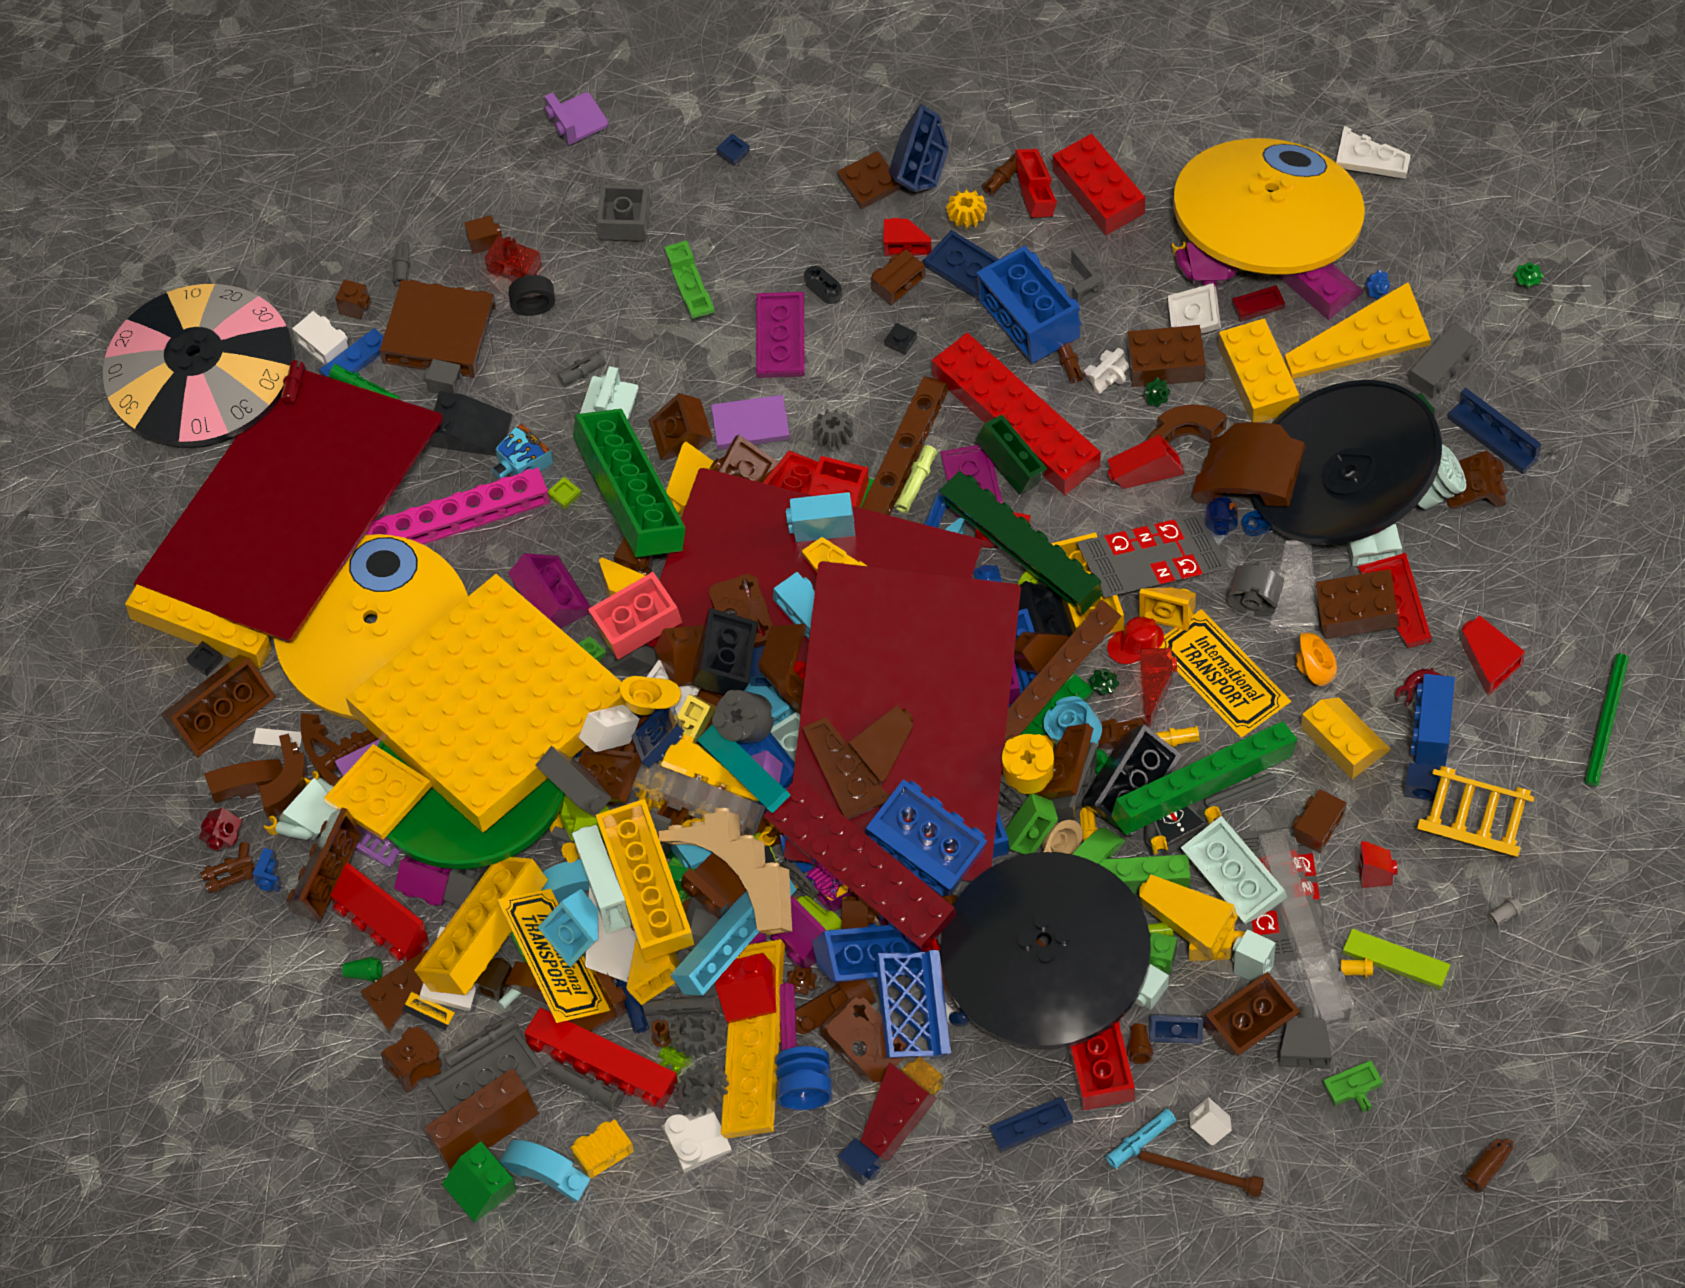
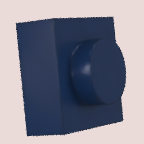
[716,134,750,165]

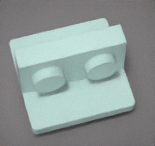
[580,366,639,420]

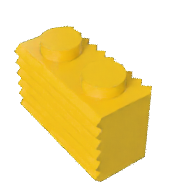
[571,1120,634,1180]

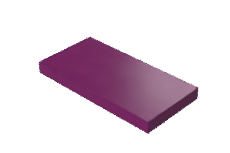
[756,292,805,378]

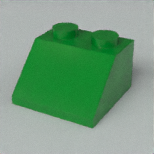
[442,1142,516,1223]

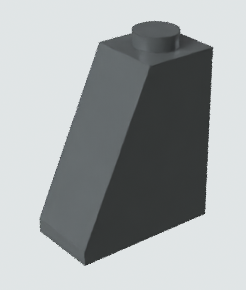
[536,746,612,817]

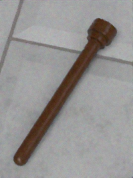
[1138,1150,1264,1199]

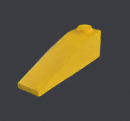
[661,733,759,801]

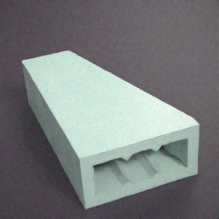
[572,825,631,934]

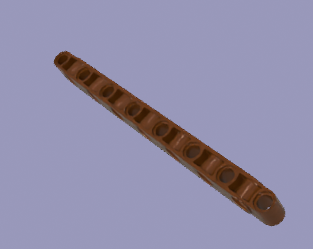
[861,376,948,516]

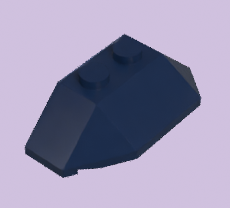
[889,104,949,192]

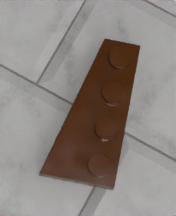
[802,717,890,820]

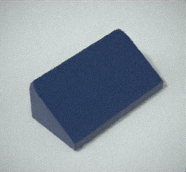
[1150,1014,1203,1044]

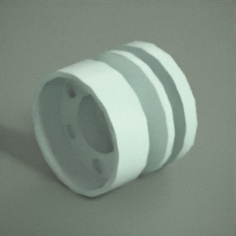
[1418,445,1466,510]

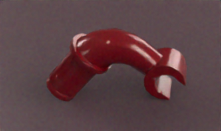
[1395,668,1444,707]

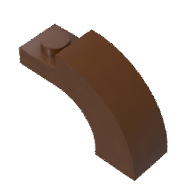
[1148,404,1227,444]
[259,733,308,819]

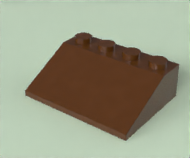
[287,807,364,923]

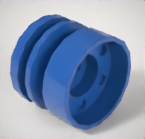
[775,1046,832,1111]

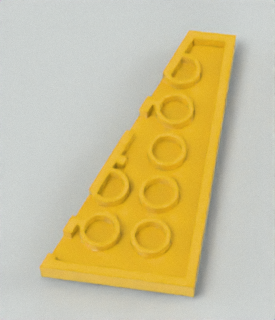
[1284,282,1431,379]

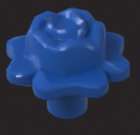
[1366,270,1390,299]

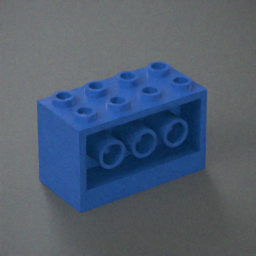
[976,246,1081,364]
[865,779,987,897]

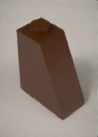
[848,705,914,787]

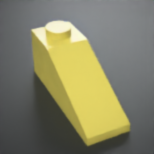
[657,694,716,774]

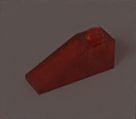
[1140,648,1177,727]

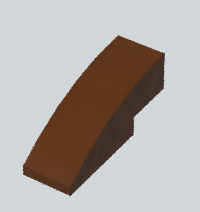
[204,759,283,803]

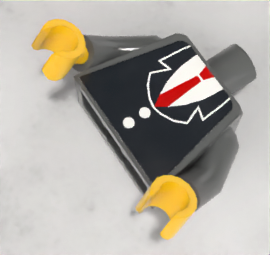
[1145,803,1222,856]

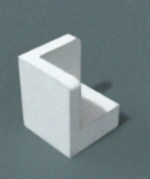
[1189,1097,1232,1146]

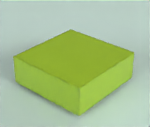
[548,477,582,510]

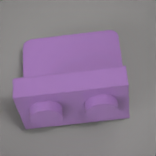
[544,92,608,145]

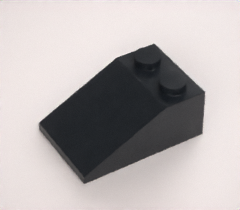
[430,391,513,456]
[691,608,757,695]

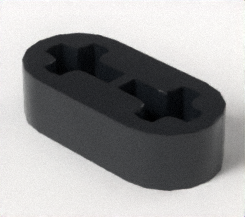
[804,266,842,304]

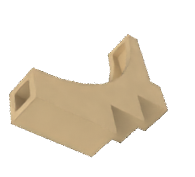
[659,808,792,935]

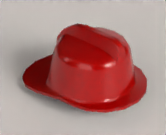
[1107,616,1164,664]

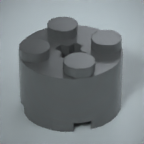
[1228,562,1284,617]
[712,690,774,744]

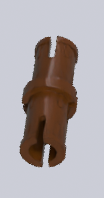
[982,154,1017,196]
[1057,342,1085,384]

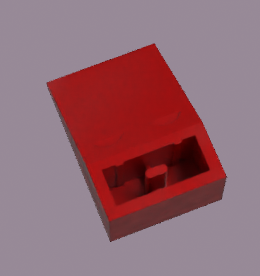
[808,456,869,508]

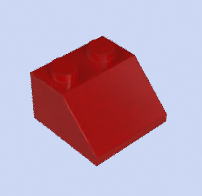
[715,953,776,1023]

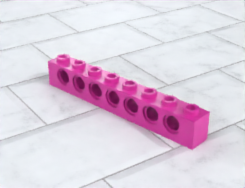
[365,468,550,545]

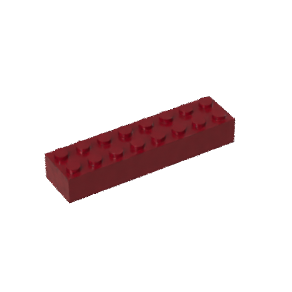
[763,777,957,952]

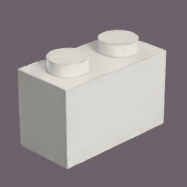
[292,311,348,365]
[579,705,640,752]

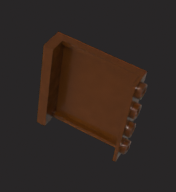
[379,280,496,378]

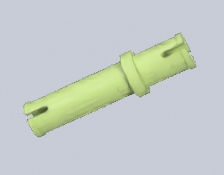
[894,445,938,513]

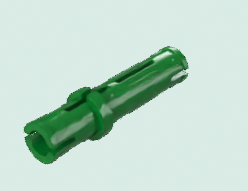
[328,363,400,399]

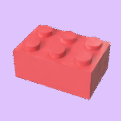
[588,572,682,660]

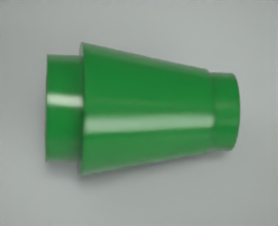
[342,956,383,982]

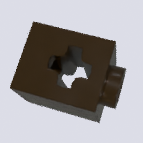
[474,958,512,1001]

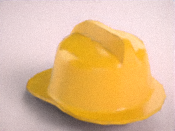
[620,676,681,715]

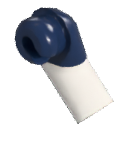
[945,1002,970,1027]

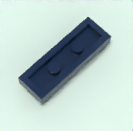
[989,1097,1073,1153]

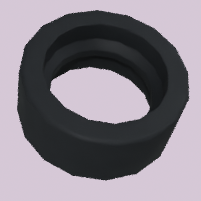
[508,275,555,316]

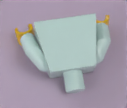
[263,771,337,840]

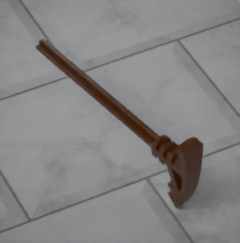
[301,713,378,786]

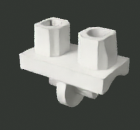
[1084,348,1129,394]

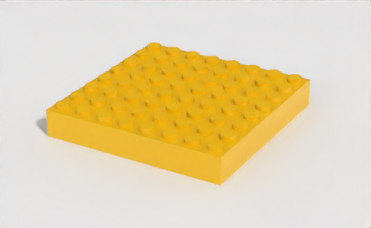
[345,574,625,832]

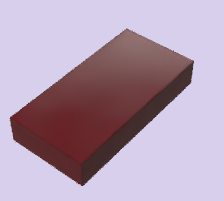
[1232,285,1285,322]

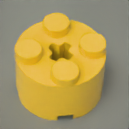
[1002,734,1054,794]

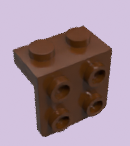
[1447,450,1507,509]
[681,852,747,919]
[570,969,627,1032]

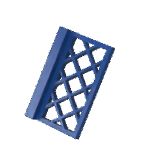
[875,950,951,1059]

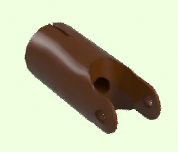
[1463,1139,1514,1193]

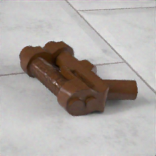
[200,842,255,894]

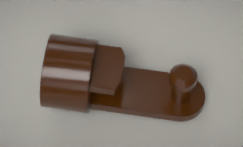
[795,979,876,1034]

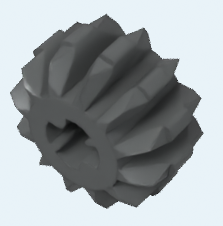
[813,408,854,450]

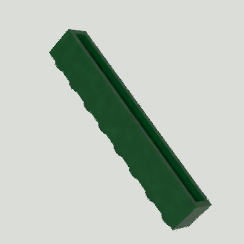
[939,470,1103,615]

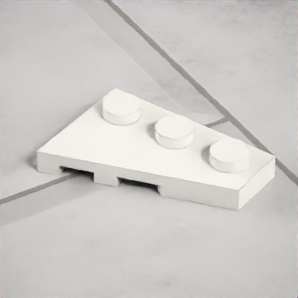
[1336,126,1410,179]

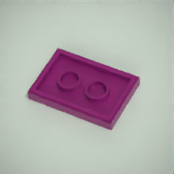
[940,444,1003,517]

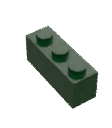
[975,415,1047,494]

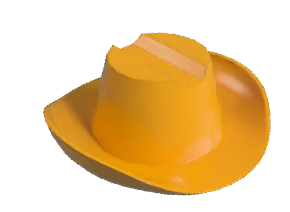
[1295,632,1337,686]

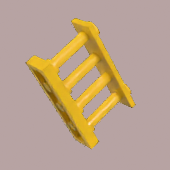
[1417,766,1535,857]

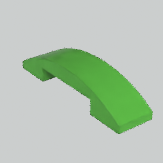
[664,240,715,319]
[1073,827,1125,864]

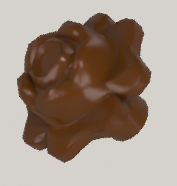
[786,966,817,995]

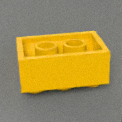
[1301,697,1390,780]

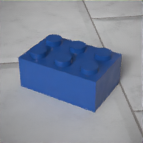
[1411,674,1455,768]

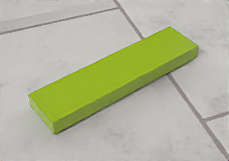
[1343,928,1451,990]

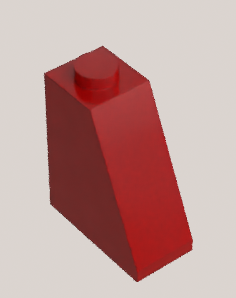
[1107,434,1185,489]
[1461,615,1525,695]

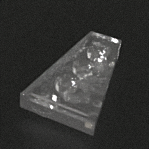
[1269,540,1319,633]

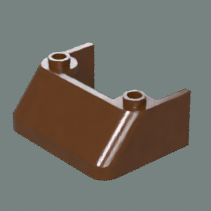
[759,624,807,714]

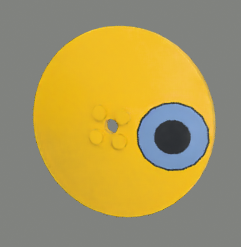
[1173,138,1365,274]
[274,534,468,720]

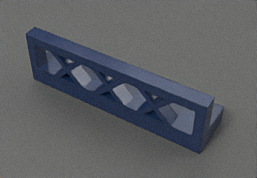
[1448,387,1541,474]

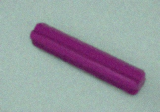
[780,983,797,1052]

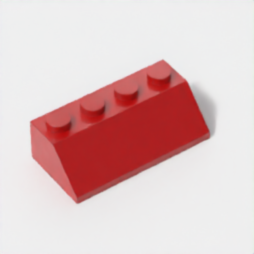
[330,863,429,963]

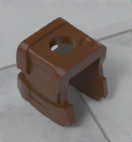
[381,1026,442,1093]

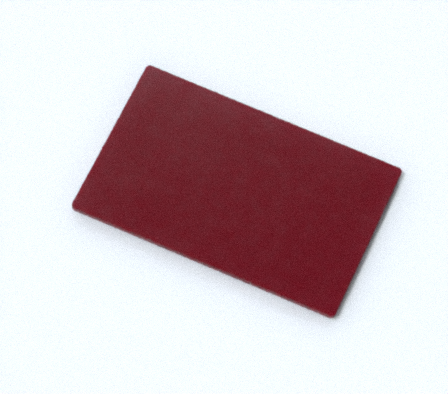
[134,367,443,642]
[644,468,983,663]
[784,561,1021,882]

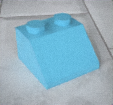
[537,889,598,967]

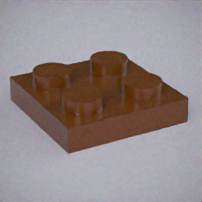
[837,151,902,209]

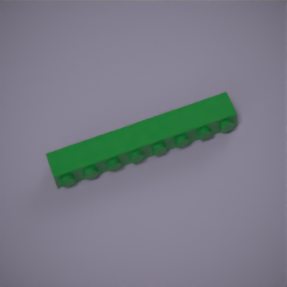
[1111,721,1298,835]

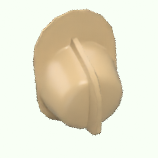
[1041,820,1083,854]

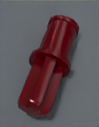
[281,360,305,404]

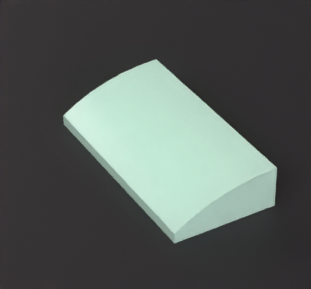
[1181,816,1288,924]

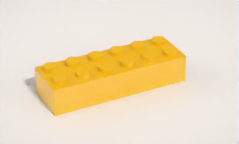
[596,799,695,961]
[414,857,548,995]

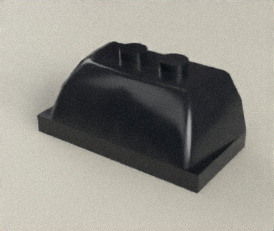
[1083,724,1182,837]

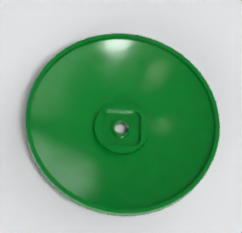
[377,741,566,869]

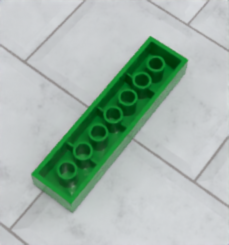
[573,408,685,557]

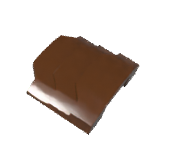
[1192,422,1305,506]

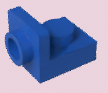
[253,848,281,892]

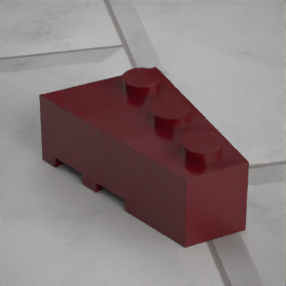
[861,1062,937,1162]

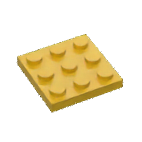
[324,744,432,840]

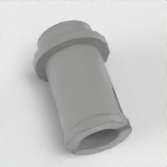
[1488,897,1523,928]

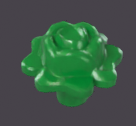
[1514,262,1544,288]

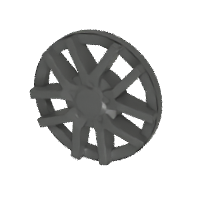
[779,860,819,900]

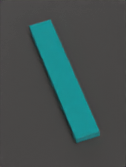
[697,724,790,813]

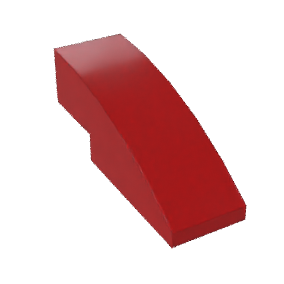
[1015,149,1057,217]

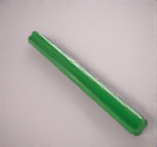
[1585,653,1629,787]

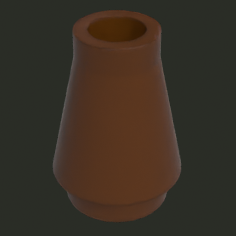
[1127,1023,1154,1064]

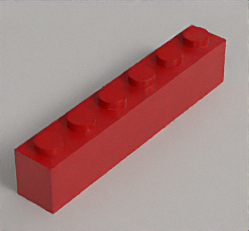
[524,1008,678,1109]

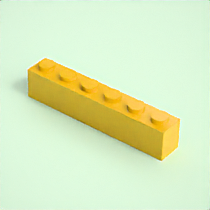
[125,585,272,669]

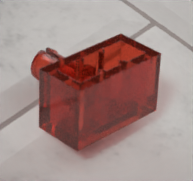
[485,236,542,282]

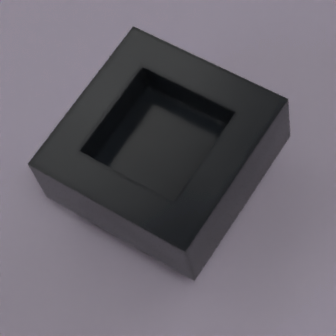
[884,323,917,355]
[186,641,223,676]

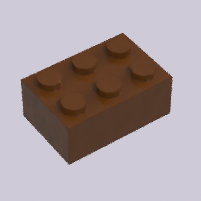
[1127,325,1206,388]
[1316,569,1400,639]

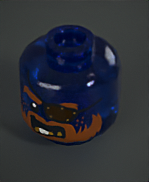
[1205,497,1238,536]

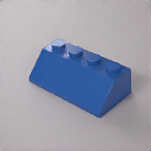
[812,925,920,982]

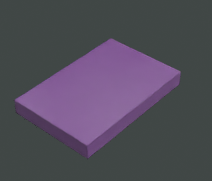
[711,395,790,450]

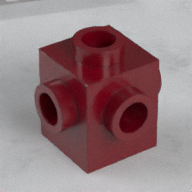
[198,808,242,851]

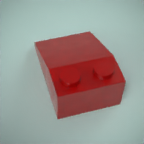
[763,450,818,494]

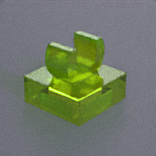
[658,1046,693,1077]

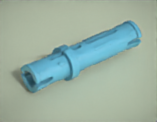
[1105,1108,1176,1169]

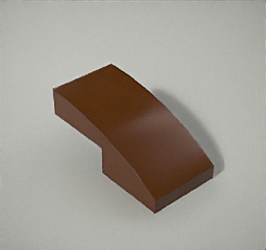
[1098,718,1146,749]

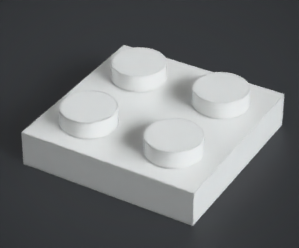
[1168,283,1221,334]

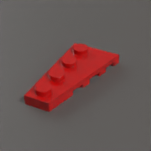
[1358,553,1432,648]

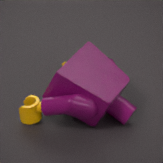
[1172,241,1239,291]

